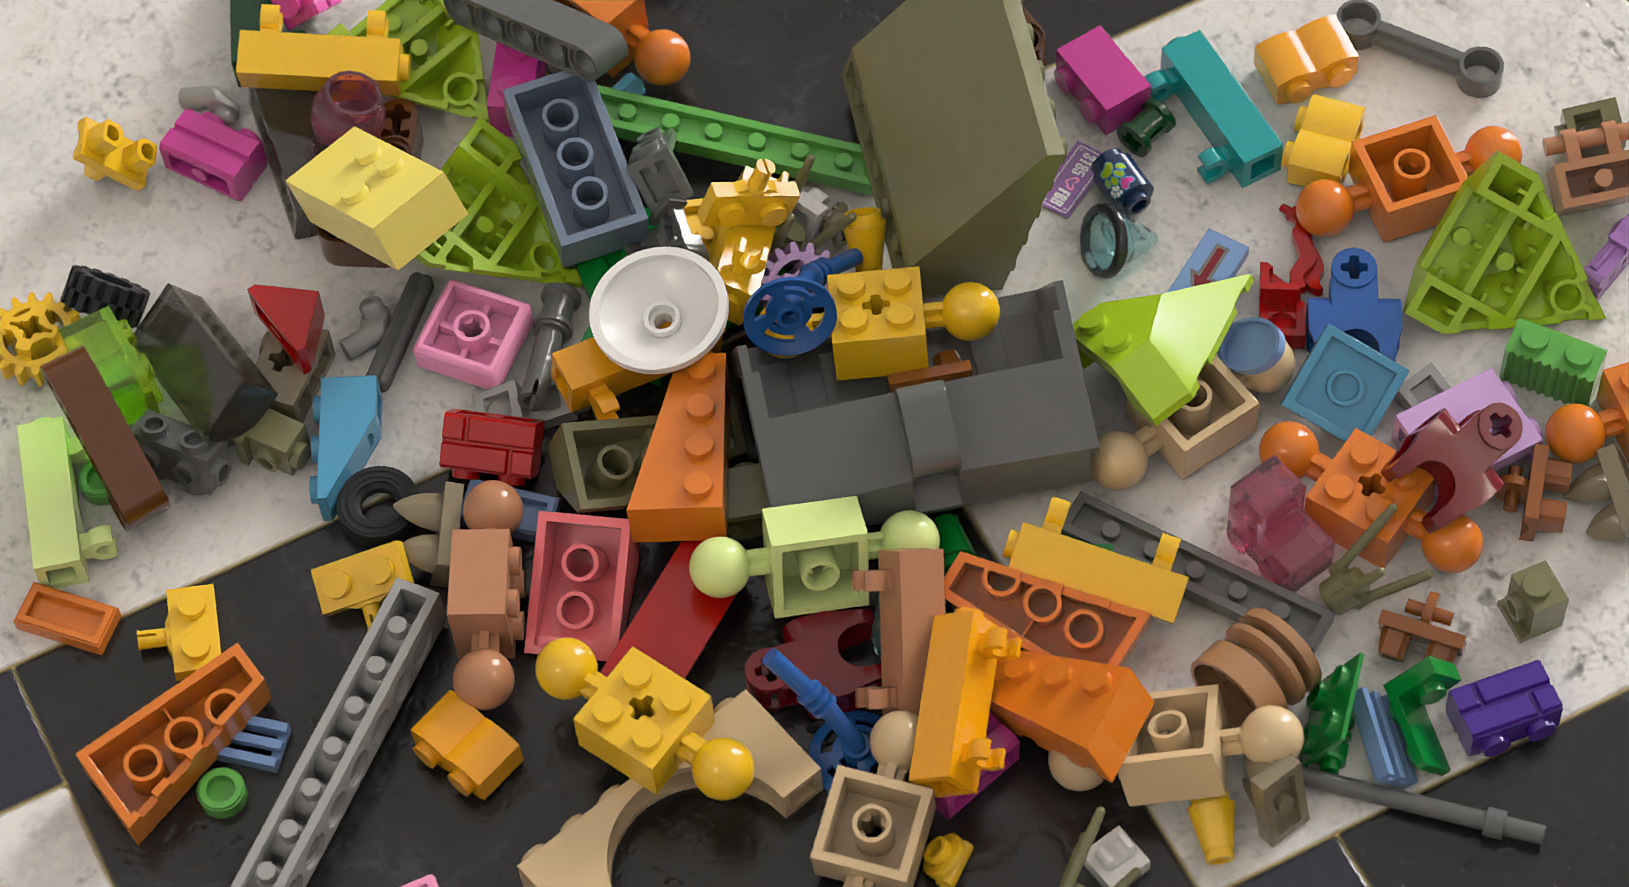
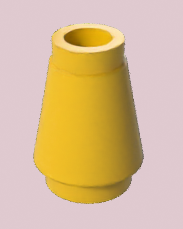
[843,207,886,272]
[1187,790,1235,865]

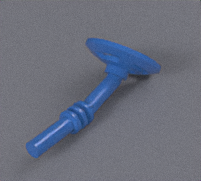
[743,248,863,356]
[762,648,881,793]

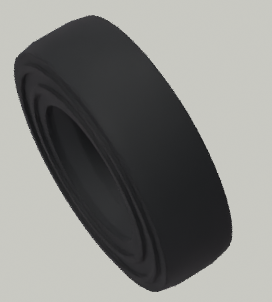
[337,466,419,548]

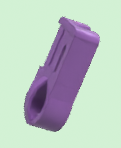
[1583,214,1629,300]

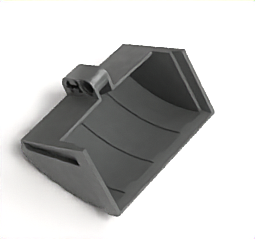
[730,280,1100,527]

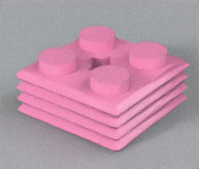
[413,279,534,389]

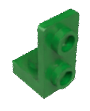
[1383,656,1462,776]

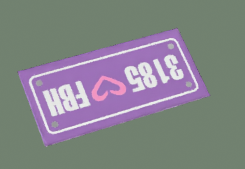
[1042,141,1102,218]

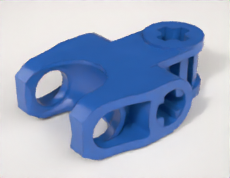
[1306,247,1402,362]

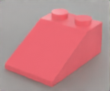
[524,511,641,661]

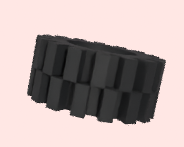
[60,265,151,328]

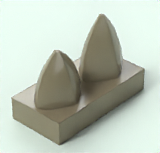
[1564,443,1629,542]
[393,481,464,588]
[1242,754,1310,848]

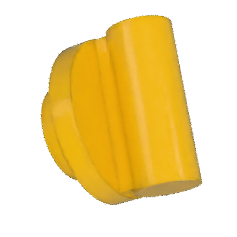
[923,833,974,887]

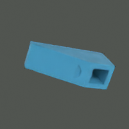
[309,375,383,521]

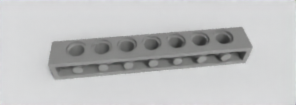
[231,577,447,887]

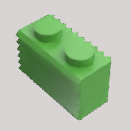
[1499,318,1608,406]

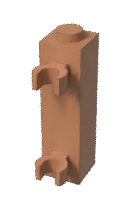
[852,548,945,716]

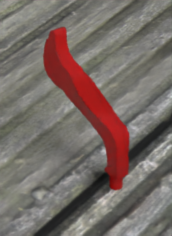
[1279,203,1324,297]

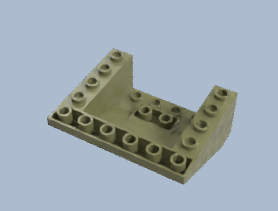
[842,0,1067,293]

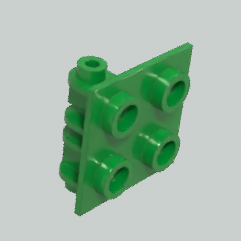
[1299,652,1364,774]

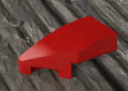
[1259,262,1306,349]

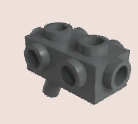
[129,409,240,495]

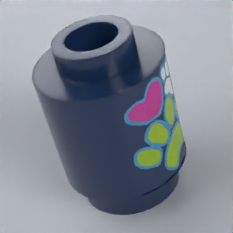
[1091,148,1154,215]

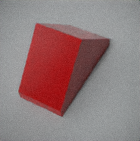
[247,284,325,375]

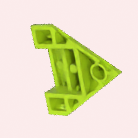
[326,0,490,123]
[415,117,583,288]
[1403,151,1607,334]
[1073,274,1254,426]

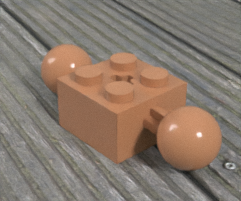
[447,480,527,710]

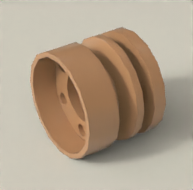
[1191,607,1322,728]

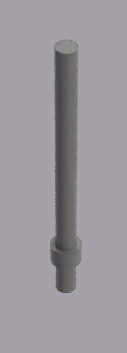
[1302,766,1546,845]

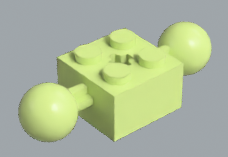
[689,496,940,618]

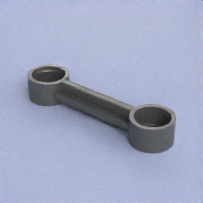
[1336,0,1504,98]

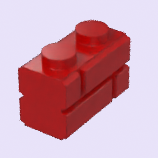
[439,408,545,485]

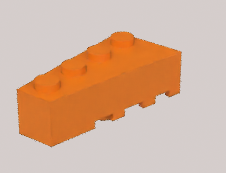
[627,353,731,543]
[944,551,1153,666]
[75,643,272,846]
[990,650,1155,783]

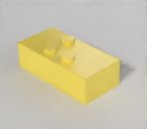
[285,126,468,270]

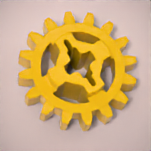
[0,292,87,386]

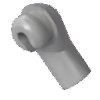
[178,86,240,128]

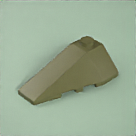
[547,409,747,513]

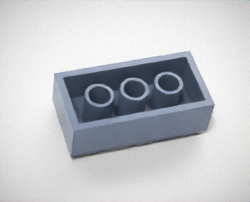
[503,71,649,268]

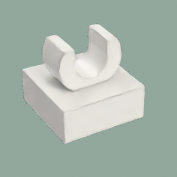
[792,188,831,242]
[1083,826,1150,887]

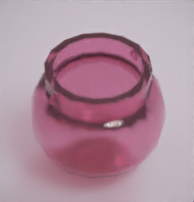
[310,70,386,146]

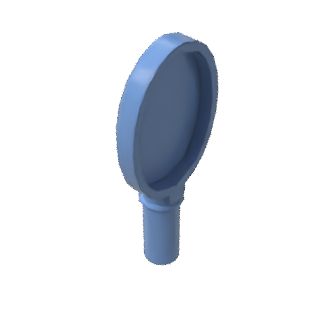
[1217,317,1286,375]

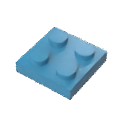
[1280,323,1410,442]

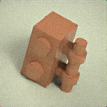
[1542,120,1629,216]

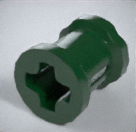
[1117,98,1176,157]

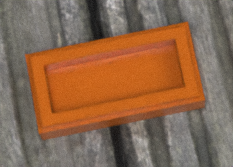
[13,582,122,655]

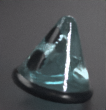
[1080,203,1158,279]

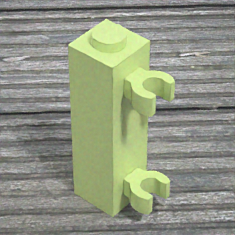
[17,417,118,589]

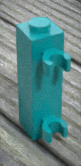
[1144,30,1283,188]

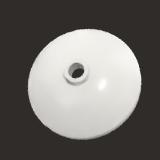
[589,247,729,374]

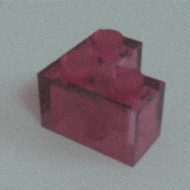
[1226,455,1335,593]

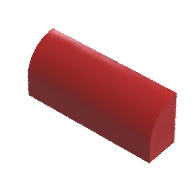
[600,540,739,679]

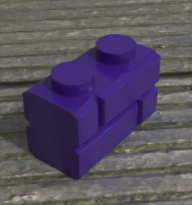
[1445,660,1563,757]

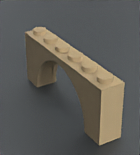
[517,690,823,887]

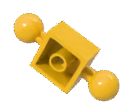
[759,266,1000,381]
[535,638,755,800]

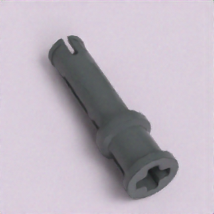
[517,282,582,411]

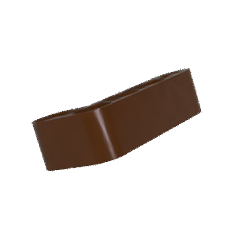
[316,98,423,268]
[40,345,171,532]

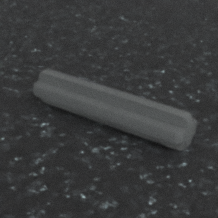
[366,272,434,393]

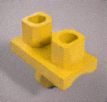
[72,116,157,191]

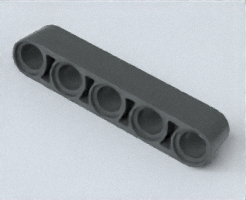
[443,0,628,82]

